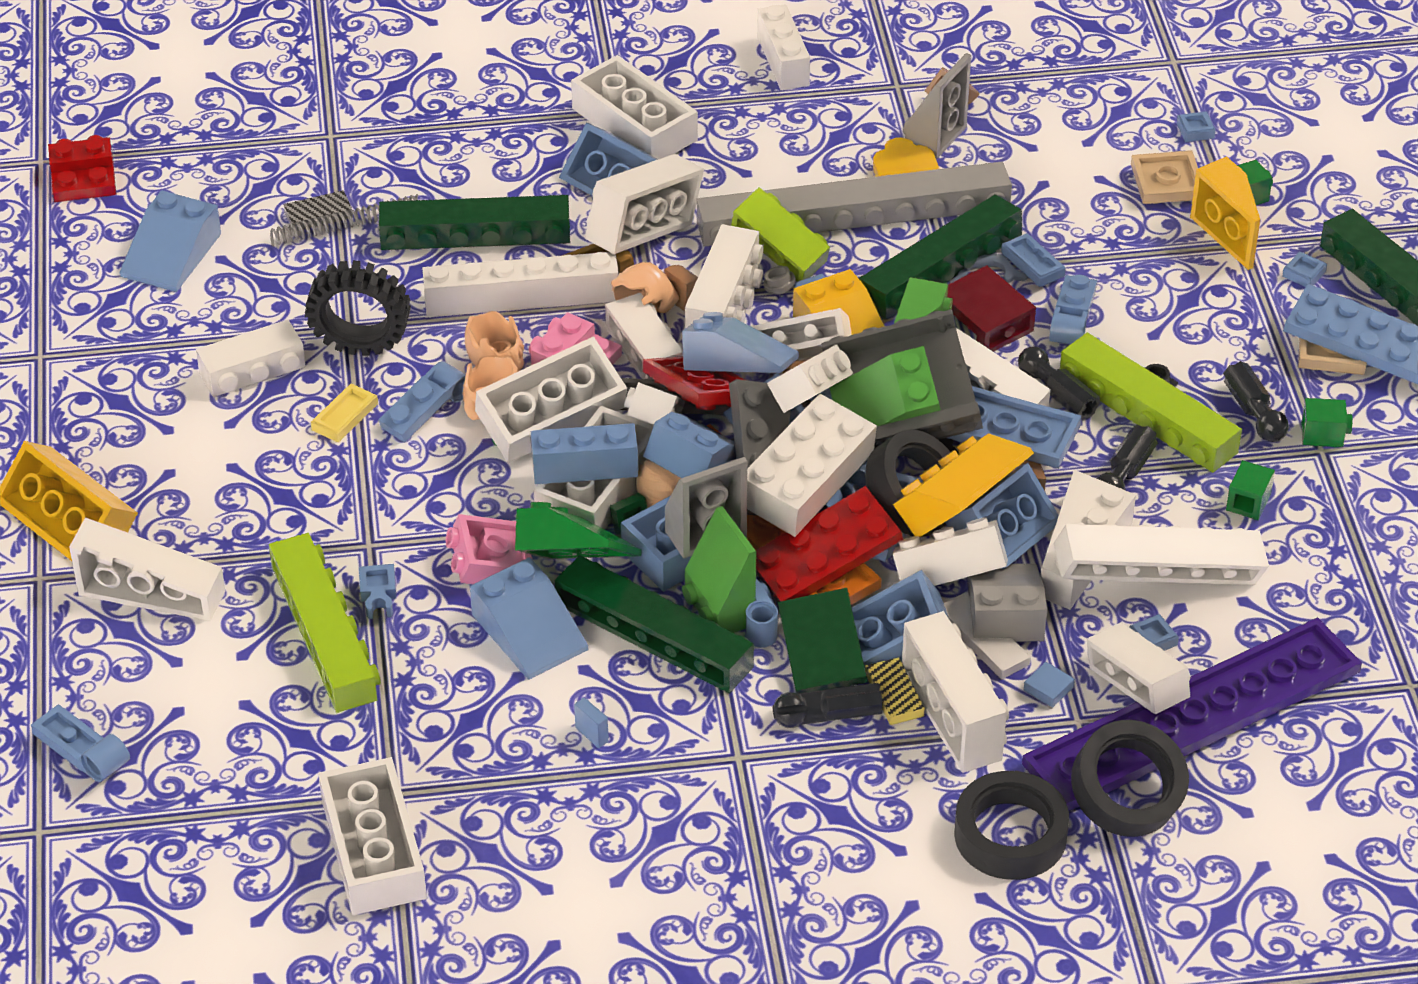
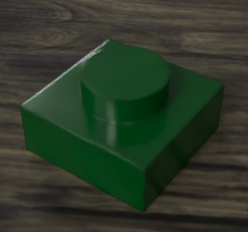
[609,493,648,538]

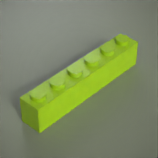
[1060,332,1242,473]
[269,532,381,713]

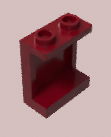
[947,265,1036,352]

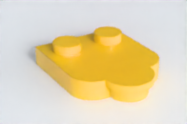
[873,137,940,177]

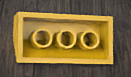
[893,433,1034,537]
[0,441,138,561]

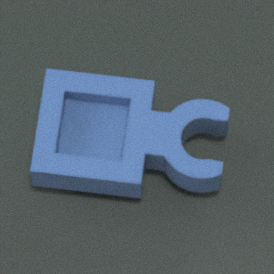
[359,564,397,619]

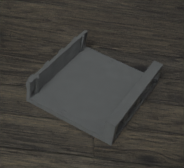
[821,309,983,449]

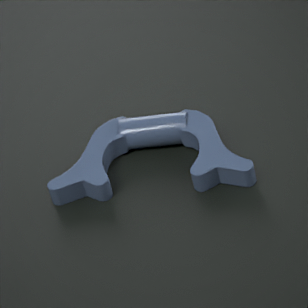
[950,253,1028,283]

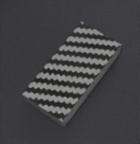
[283,190,353,231]

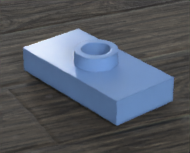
[1001,233,1066,287]

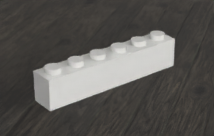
[422,252,618,317]
[1053,522,1269,585]

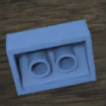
[559,122,658,196]
[530,423,638,484]
[945,463,1059,569]

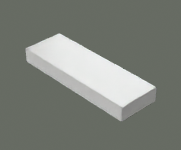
[944,592,1031,680]

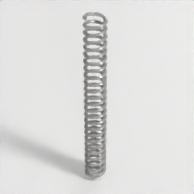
[270,194,418,247]

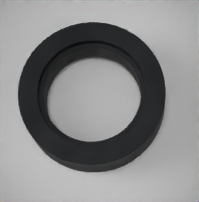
[865,430,950,537]
[1071,720,1189,837]
[954,771,1069,880]

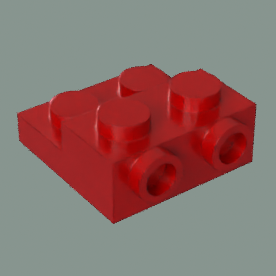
[48,135,117,202]

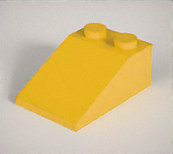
[1190,156,1260,270]
[793,269,885,335]

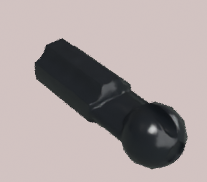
[1018,347,1100,420]
[1223,361,1289,442]
[1096,424,1158,491]
[772,683,883,728]

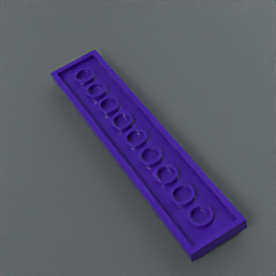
[1022,617,1362,811]

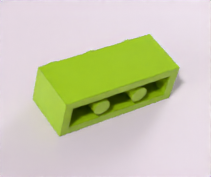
[731,187,830,282]

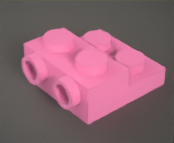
[529,312,622,365]
[446,514,532,584]

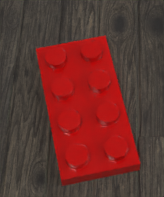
[642,356,745,410]
[756,486,903,602]

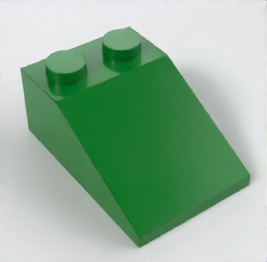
[515,502,642,559]

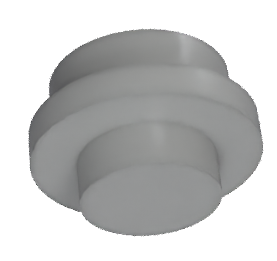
[764,266,796,295]

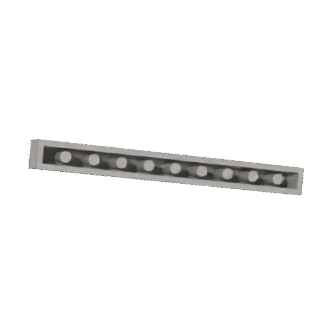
[697,161,1012,247]

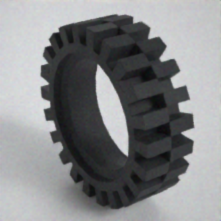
[305,260,411,356]

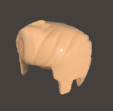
[611,262,680,313]
[465,311,524,371]
[462,357,518,420]
[636,459,681,508]

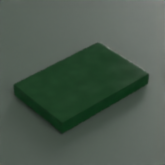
[778,588,868,693]

